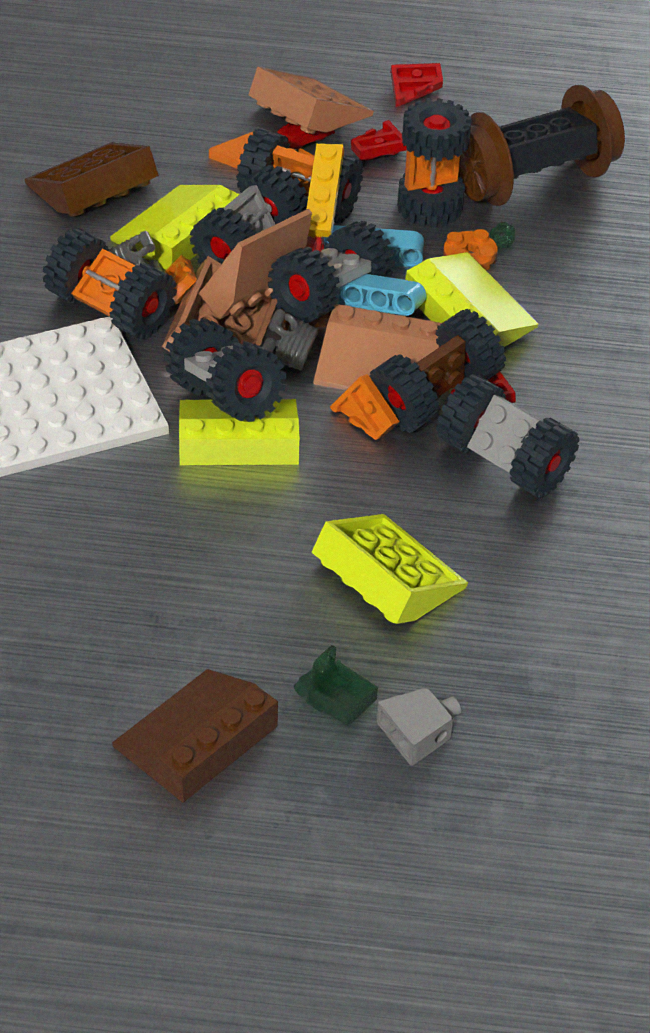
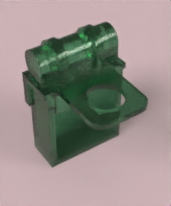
[294,645,378,726]

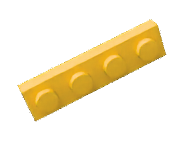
[306,143,344,237]

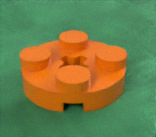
[443,229,498,271]

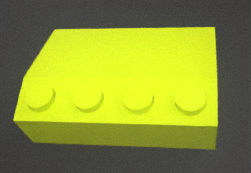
[110,185,240,270]
[405,252,539,347]
[179,399,300,465]
[312,514,468,624]

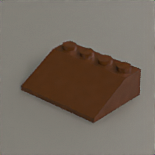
[24,142,159,217]
[112,669,278,803]

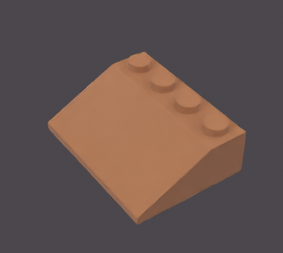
[248,66,374,134]
[199,209,312,319]
[162,256,278,352]
[314,304,442,390]

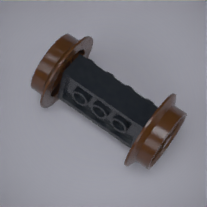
[458,84,625,206]

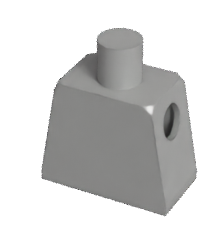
[377,688,461,766]

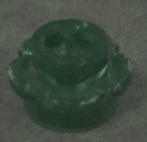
[490,222,515,248]

